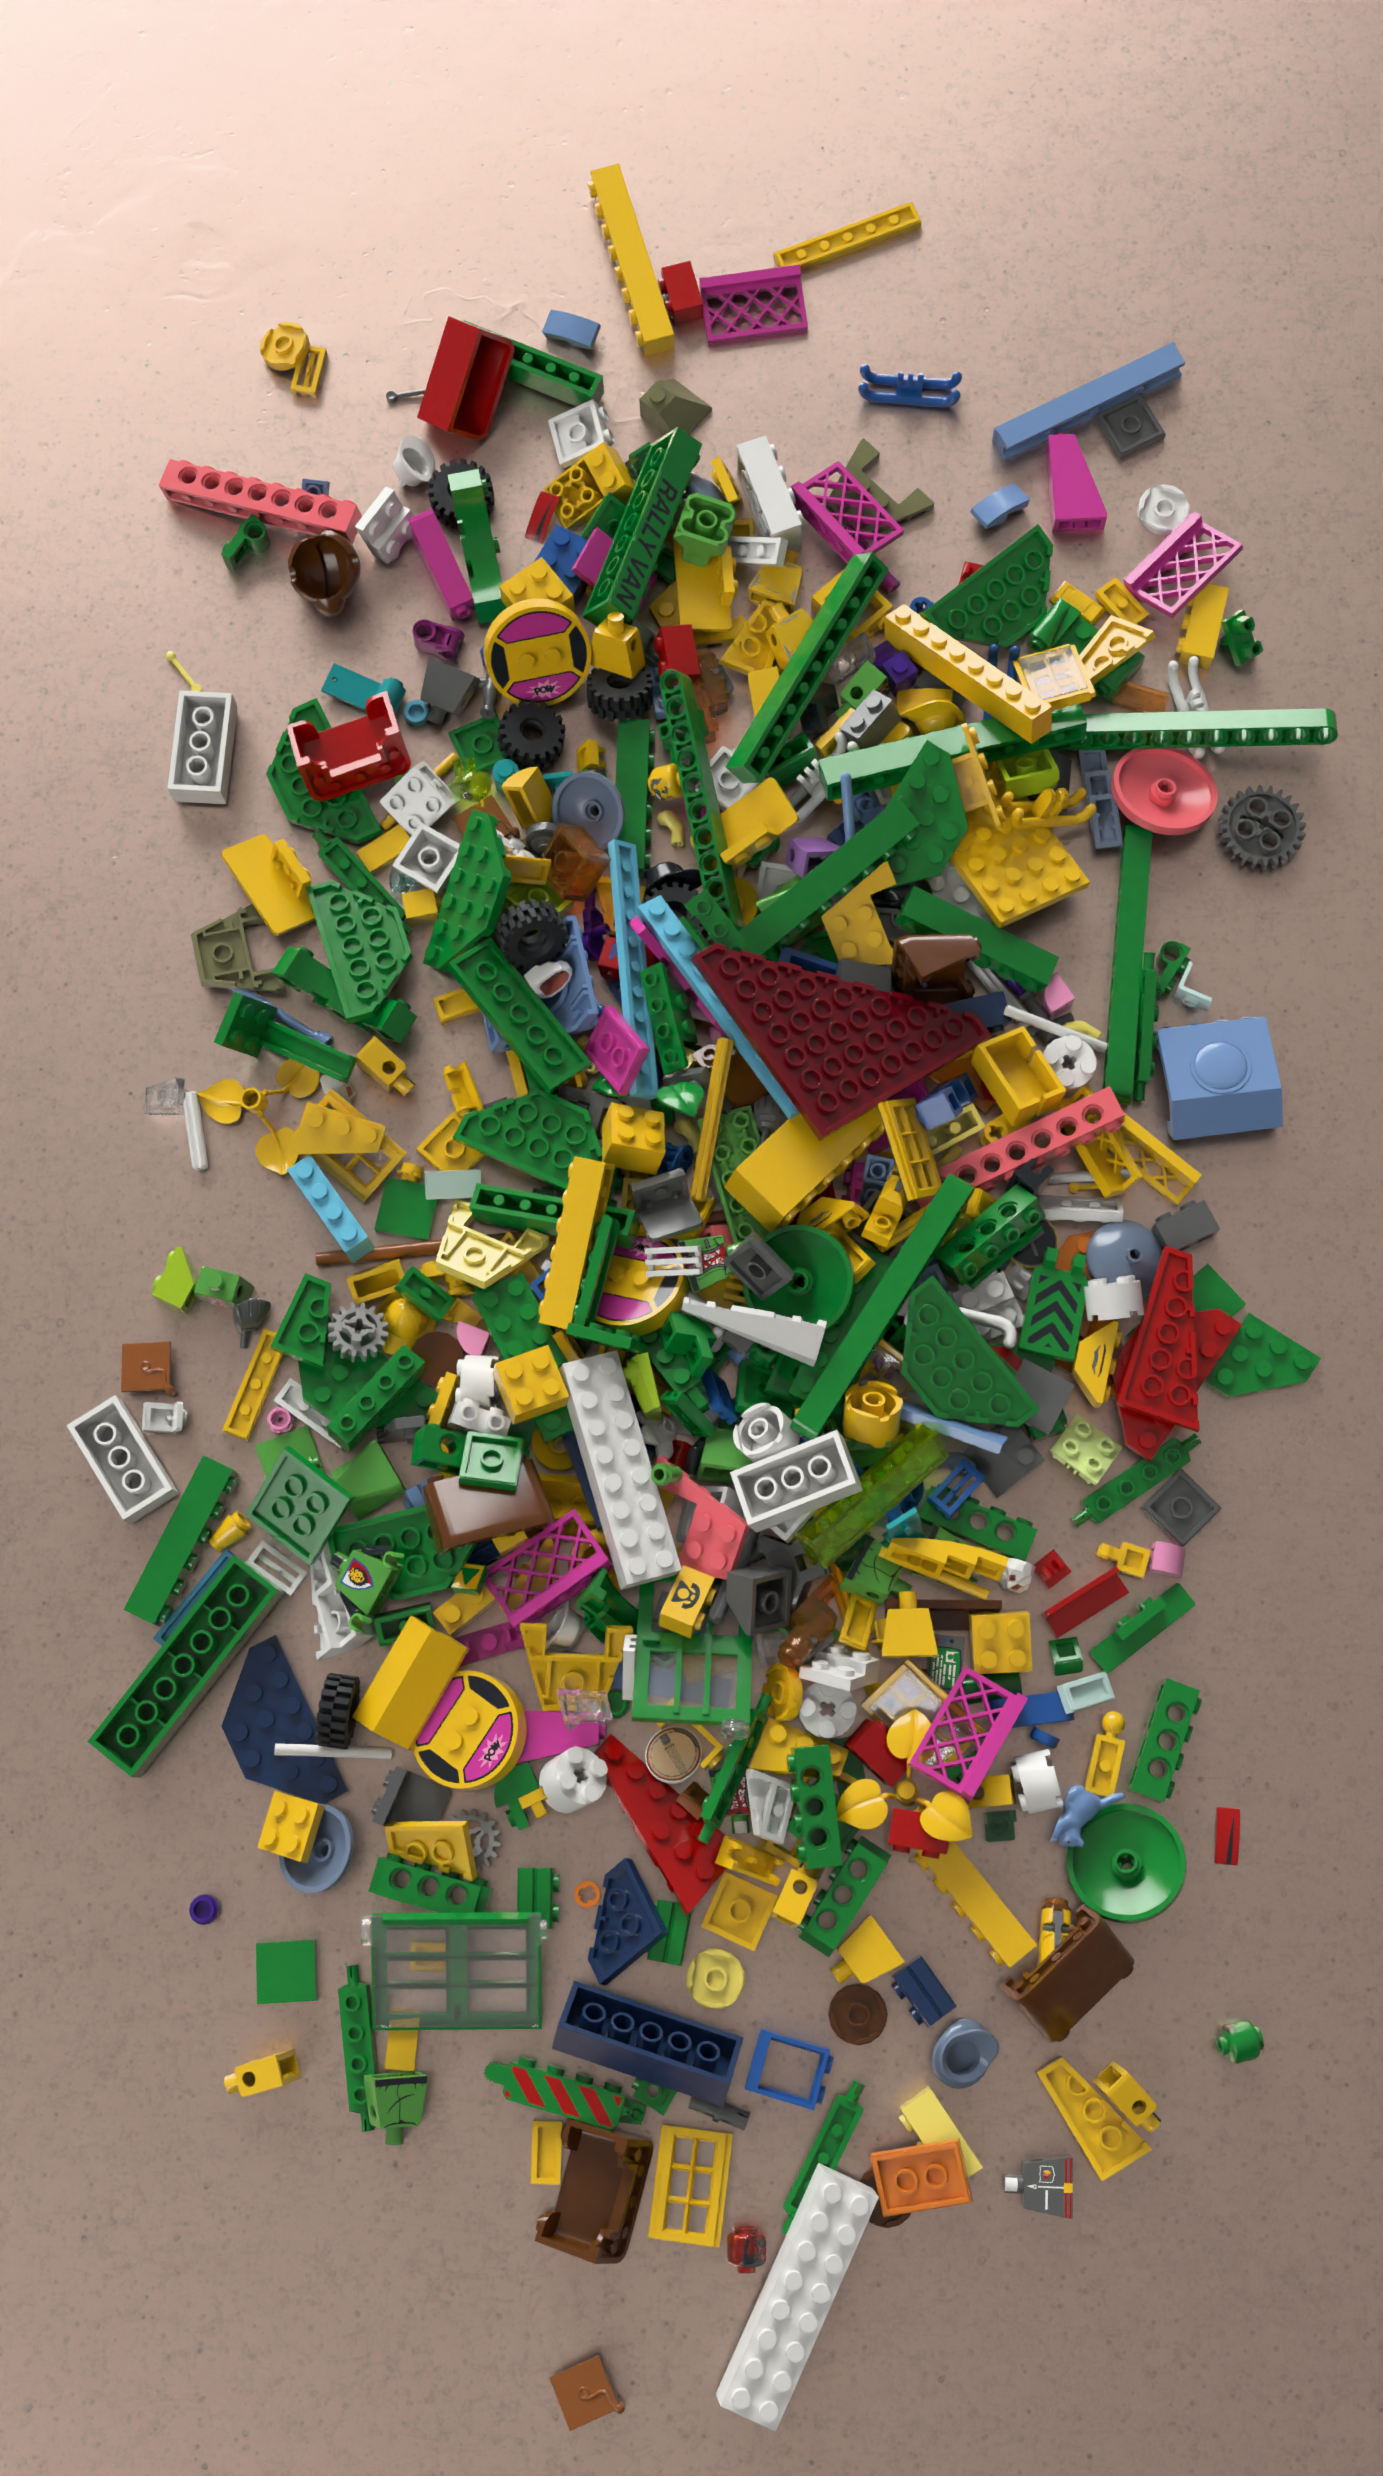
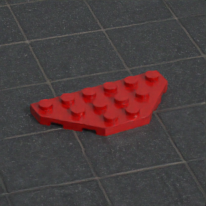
[1110,1308,1242,1462]

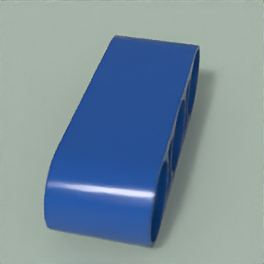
[988,1692,1075,1728]

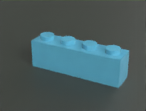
[287,1154,375,1264]

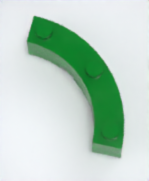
[448,469,506,624]
[272,946,418,1044]

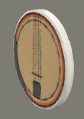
[645,1726,703,1784]

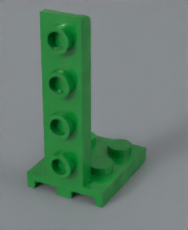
[214,992,358,1084]
[566,1215,649,1354]

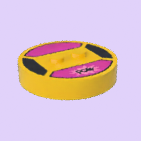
[483,599,592,706]
[595,1232,690,1336]
[412,1671,527,1790]

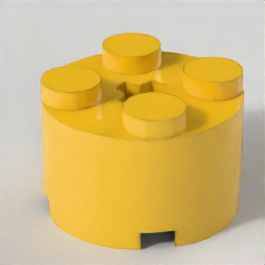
[842,1381,903,1448]

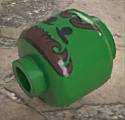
[1216,2020,1264,2064]

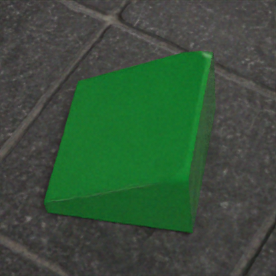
[1048,1637,1083,1676]

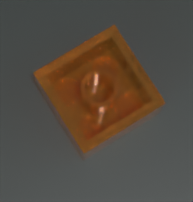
[540,823,611,902]

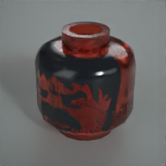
[727,2225,766,2274]

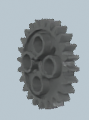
[1217,785,1306,871]

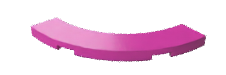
[629,916,729,1039]

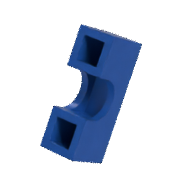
[915,1072,978,1130]

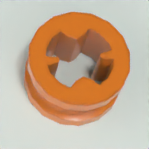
[574,1881,601,1908]

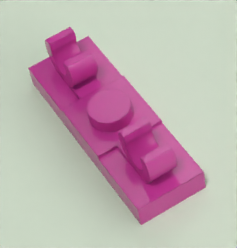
[454,1622,525,1667]

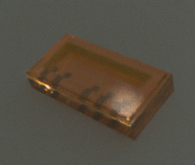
[1111,681,1170,713]

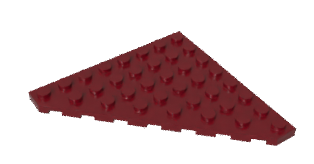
[691,943,992,1141]

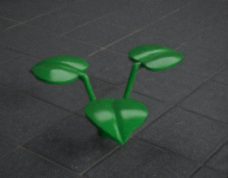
[592,1044,704,1124]

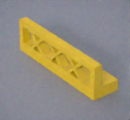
[1054,1085,1143,1198]
[1099,1112,1202,1207]

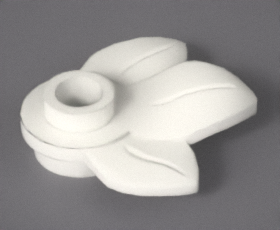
[636,1410,676,1459]

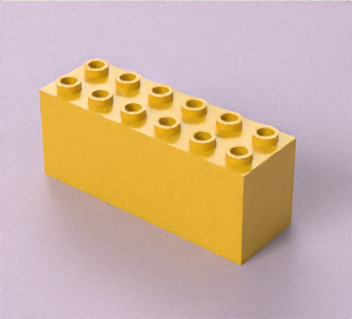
[724,1106,895,1233]

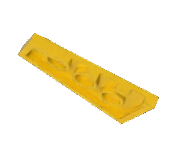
[1036,2056,1153,2181]

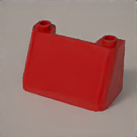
[286,691,411,801]

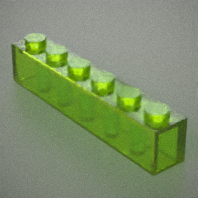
[795,1423,950,1570]

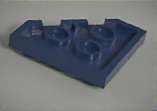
[588,1858,669,1985]

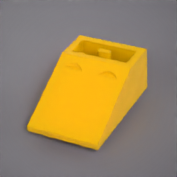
[543,442,635,530]

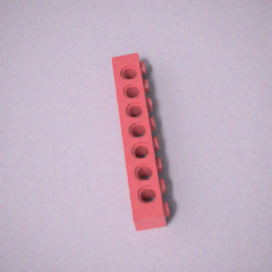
[158,459,362,545]
[916,1086,1125,1209]

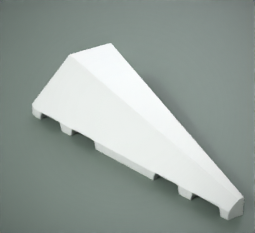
[681,1297,827,1367]
[310,1542,375,1660]

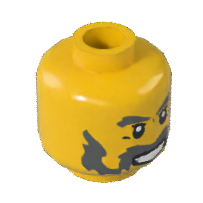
[648,763,683,801]

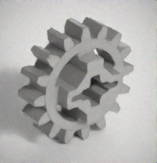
[328,1302,389,1362]
[449,1808,502,1872]

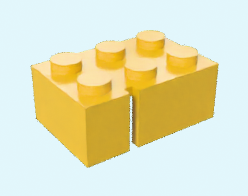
[971,1026,1066,1127]

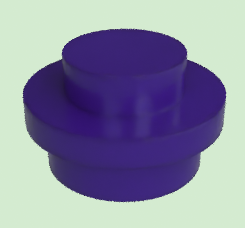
[189,1895,219,1925]

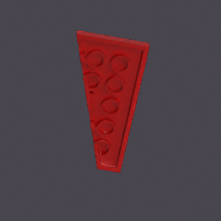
[1116,1246,1200,1432]
[594,1734,727,1916]

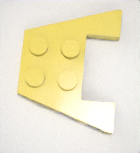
[436,1198,550,1289]

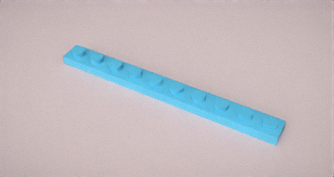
[608,839,658,1100]
[637,895,800,1120]

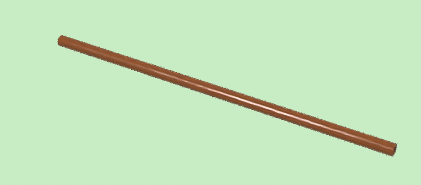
[315,1210,727,1266]

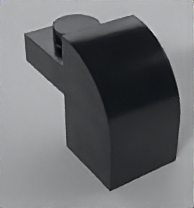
[800,682,840,741]

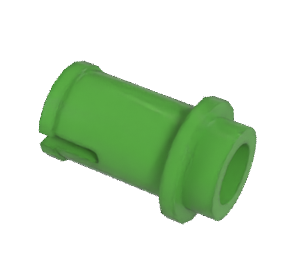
[651,1463,682,1486]

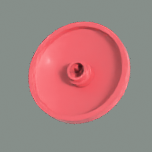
[1111,748,1218,835]

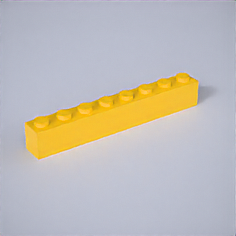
[587,163,675,356]
[884,604,1052,744]

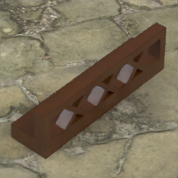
[884,1599,1002,1631]

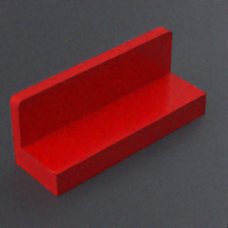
[1041,1566,1129,1639]

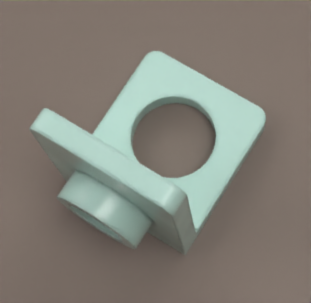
[1173,961,1213,1010]

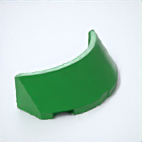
[576,1567,683,1668]

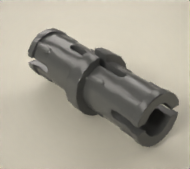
[688,2097,751,2131]

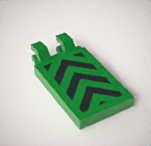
[1017,1247,1089,1363]

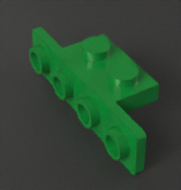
[640,963,698,1075]
[1089,1583,1195,1674]

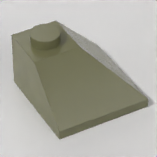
[639,378,712,435]

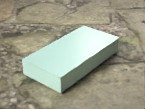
[425,1169,481,1200]
[1056,1672,1116,1714]

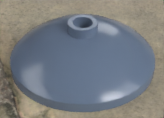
[552,771,625,853]
[1086,1220,1163,1299]
[279,1804,354,1894]

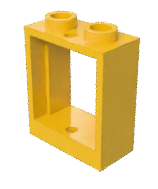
[811,569,893,650]

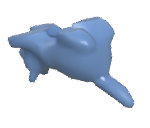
[1050,1785,1125,1848]

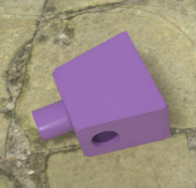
[785,837,841,878]

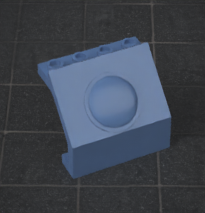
[477,916,599,1053]
[1153,1016,1283,1140]

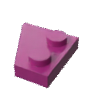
[840,1161,865,1206]

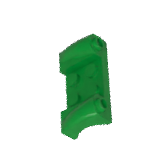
[1027,598,1145,703]

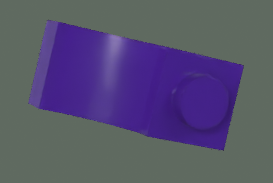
[865,640,918,698]

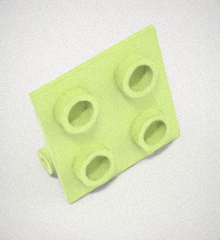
[1049,1414,1123,1486]

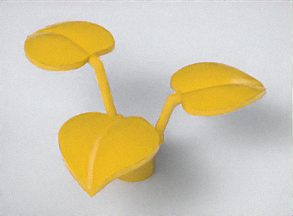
[196,1058,320,1175]
[837,1710,973,1842]

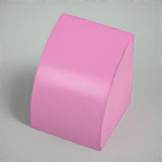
[1042,972,1075,1020]
[457,1321,492,1355]
[1148,1541,1186,1578]

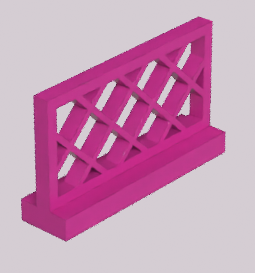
[699,264,808,344]
[791,461,904,564]
[1123,511,1243,619]
[485,1509,614,1633]
[908,1666,1028,1805]

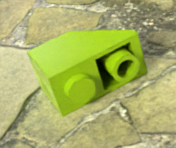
[152,1246,197,1314]

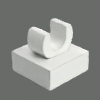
[1007,1263,1032,1303]

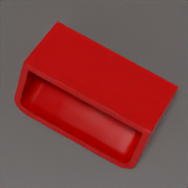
[417,316,514,441]

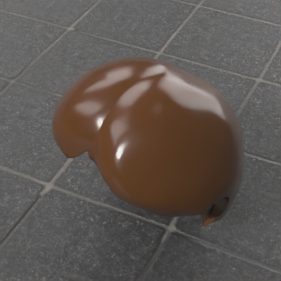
[288,530,360,617]

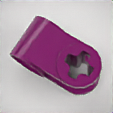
[412,619,465,661]

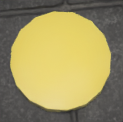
[686,1948,745,2009]

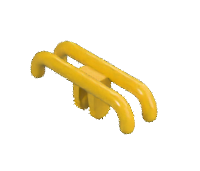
[1000,787,1097,829]

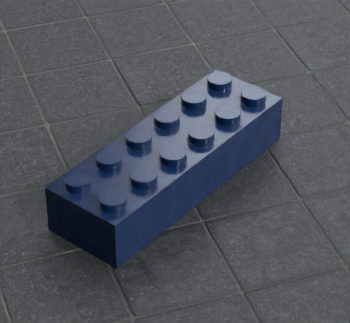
[552,1981,743,2107]

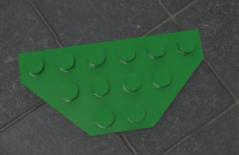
[920,524,1053,649]
[266,698,383,845]
[852,740,968,890]
[422,809,512,971]
[306,880,413,1024]
[453,1089,613,1191]
[901,1275,1040,1427]
[298,1316,438,1430]
[328,1505,478,1601]

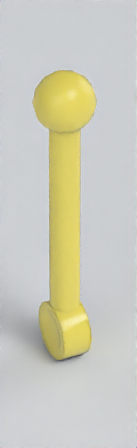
[166,651,202,692]

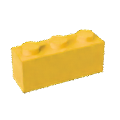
[1176,583,1229,670]

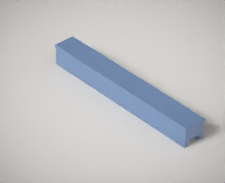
[992,342,1185,461]

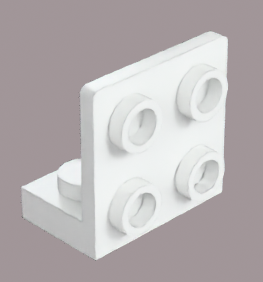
[380,761,460,836]

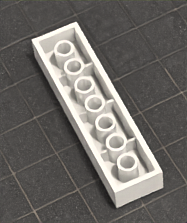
[559,1350,682,1590]
[716,2163,879,2432]

